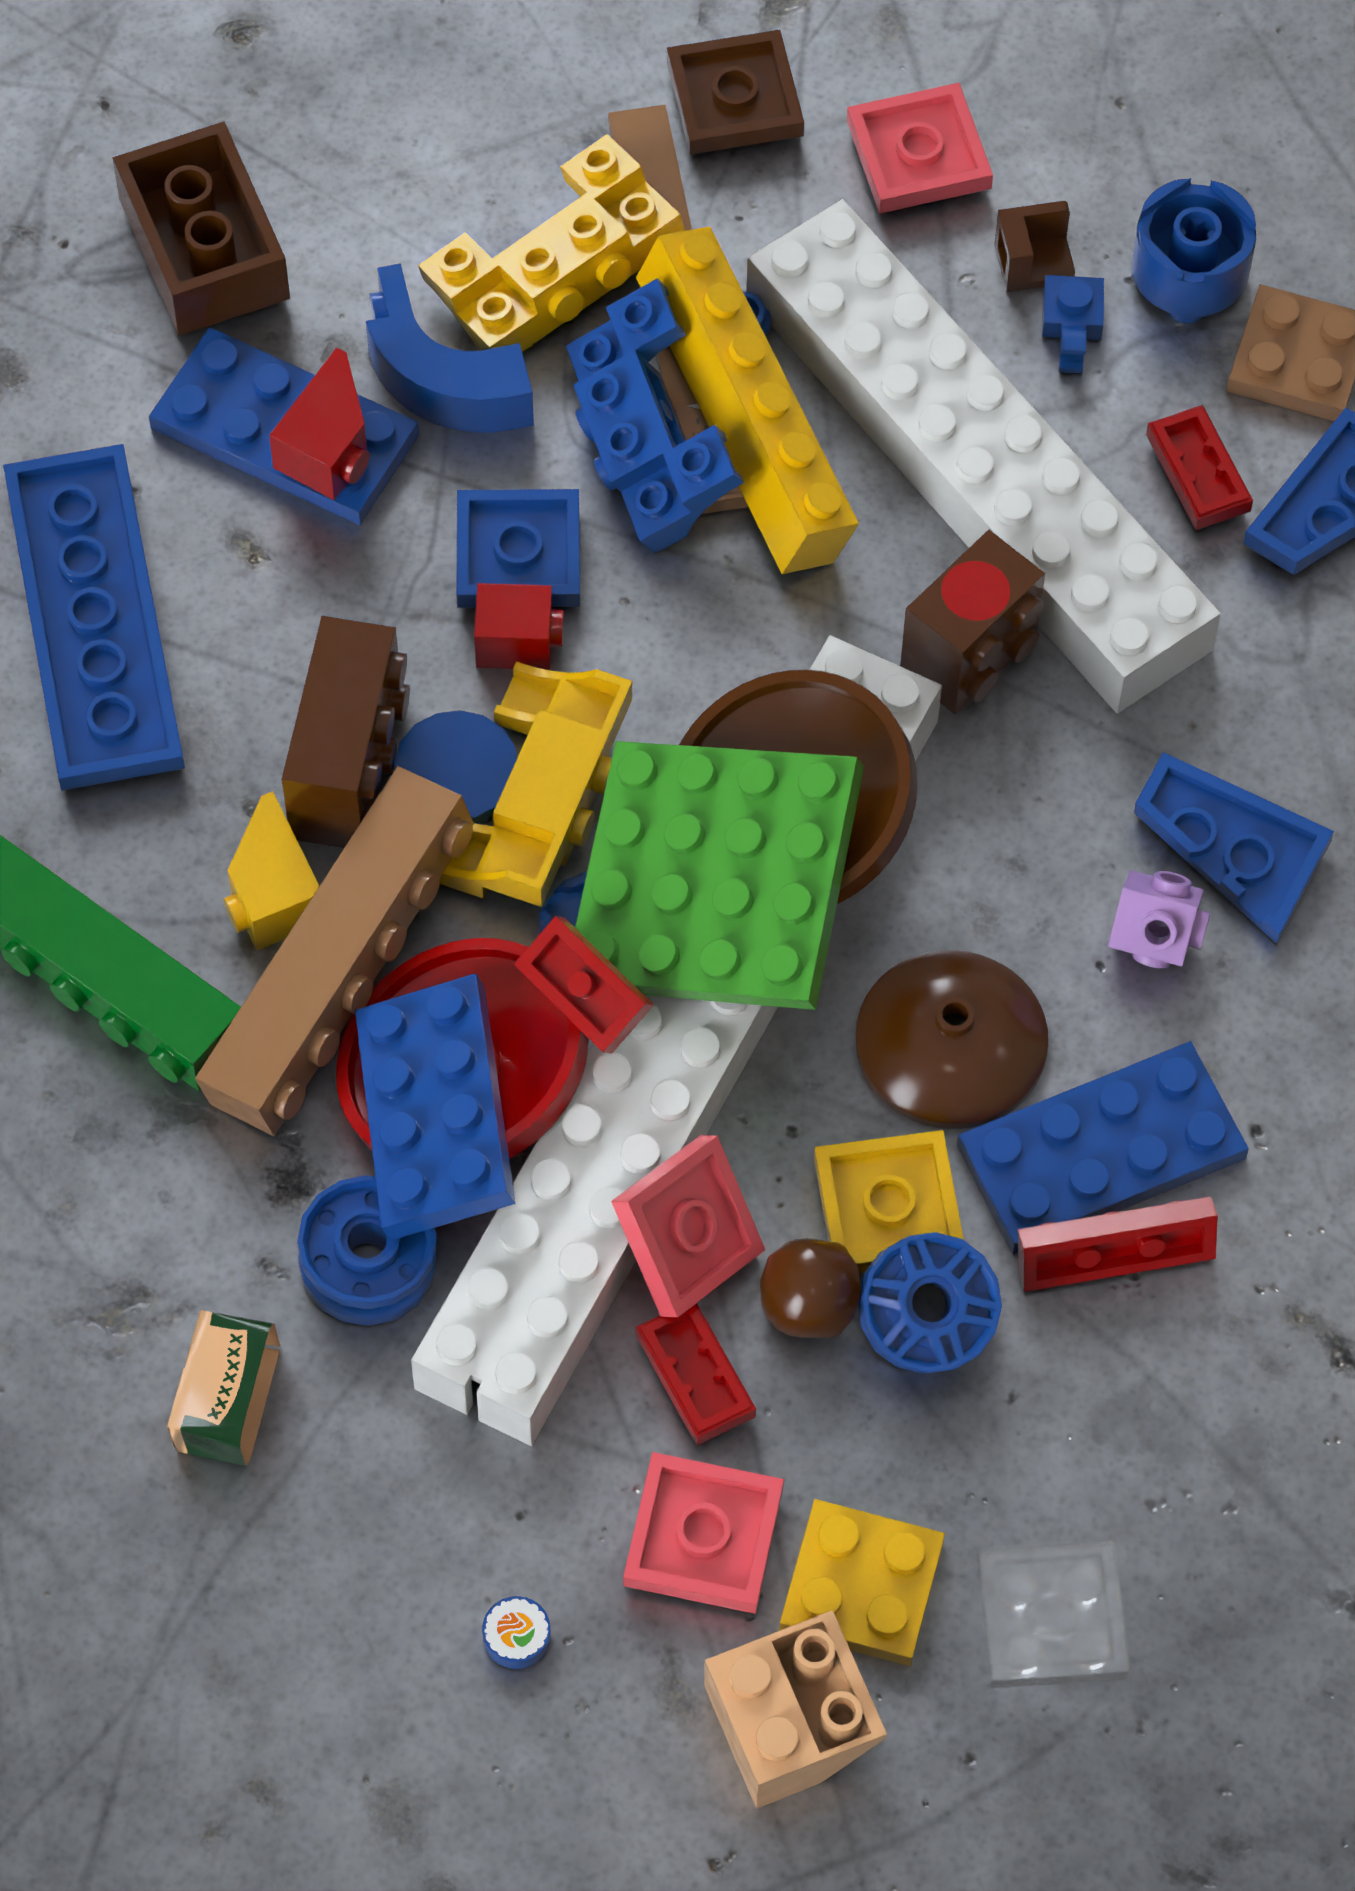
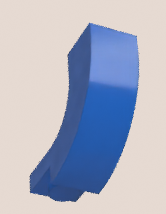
[366,263,534,433]

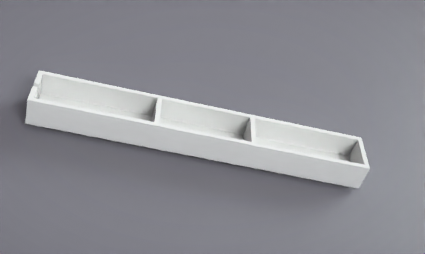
[411,635,942,1447]

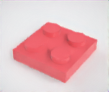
[847,83,993,214]
[611,1135,765,1318]
[623,1452,784,1614]

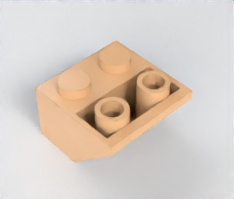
[704,1610,887,1809]

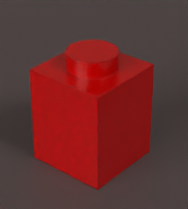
[474,583,564,670]

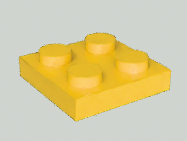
[814,1130,964,1273]
[779,1499,945,1667]

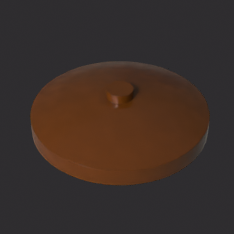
[679,670,918,904]

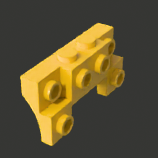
[418,134,685,352]
[440,662,632,907]

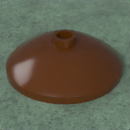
[856,950,1048,1129]

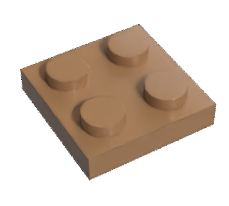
[1226,284,1355,421]

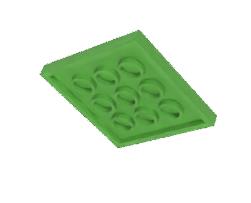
[575,741,864,1010]

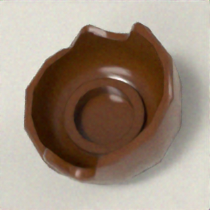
[760,1238,861,1338]

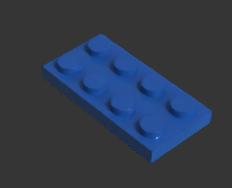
[149,327,419,525]
[355,973,515,1240]
[957,1041,1249,1255]

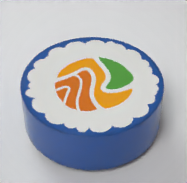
[482,1596,551,1669]

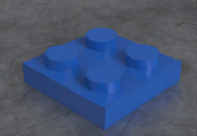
[456,489,580,608]

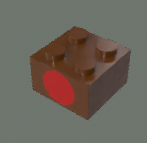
[900,530,1046,714]

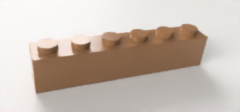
[195,766,474,1136]

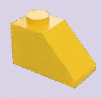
[223,791,319,951]

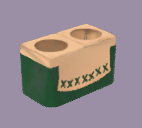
[167,1310,281,1466]

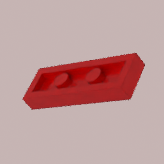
[1018,1196,1218,1292]

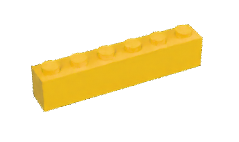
[636,226,859,574]

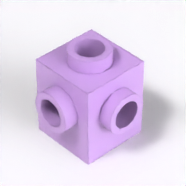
[1108,870,1210,968]

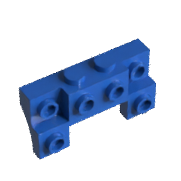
[565,278,744,554]

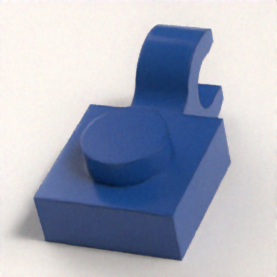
[1042,275,1104,373]

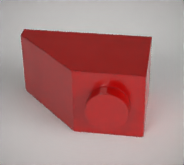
[269,347,370,501]

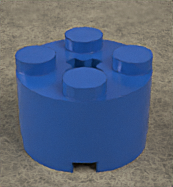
[1130,178,1256,323]

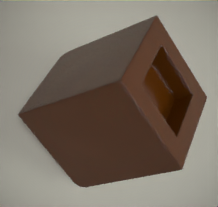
[994,201,1075,292]

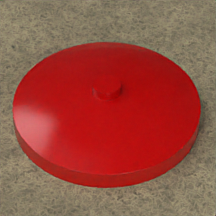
[336,938,589,1159]

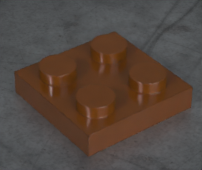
[667,30,804,155]

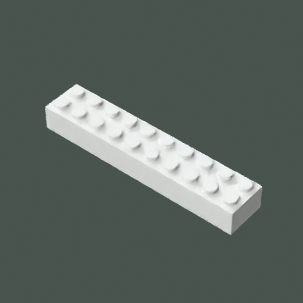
[746,199,1221,714]

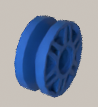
[297,1175,437,1326]
[857,1232,1002,1374]

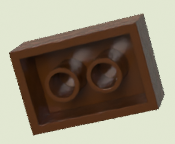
[112,121,290,336]
[281,616,410,848]

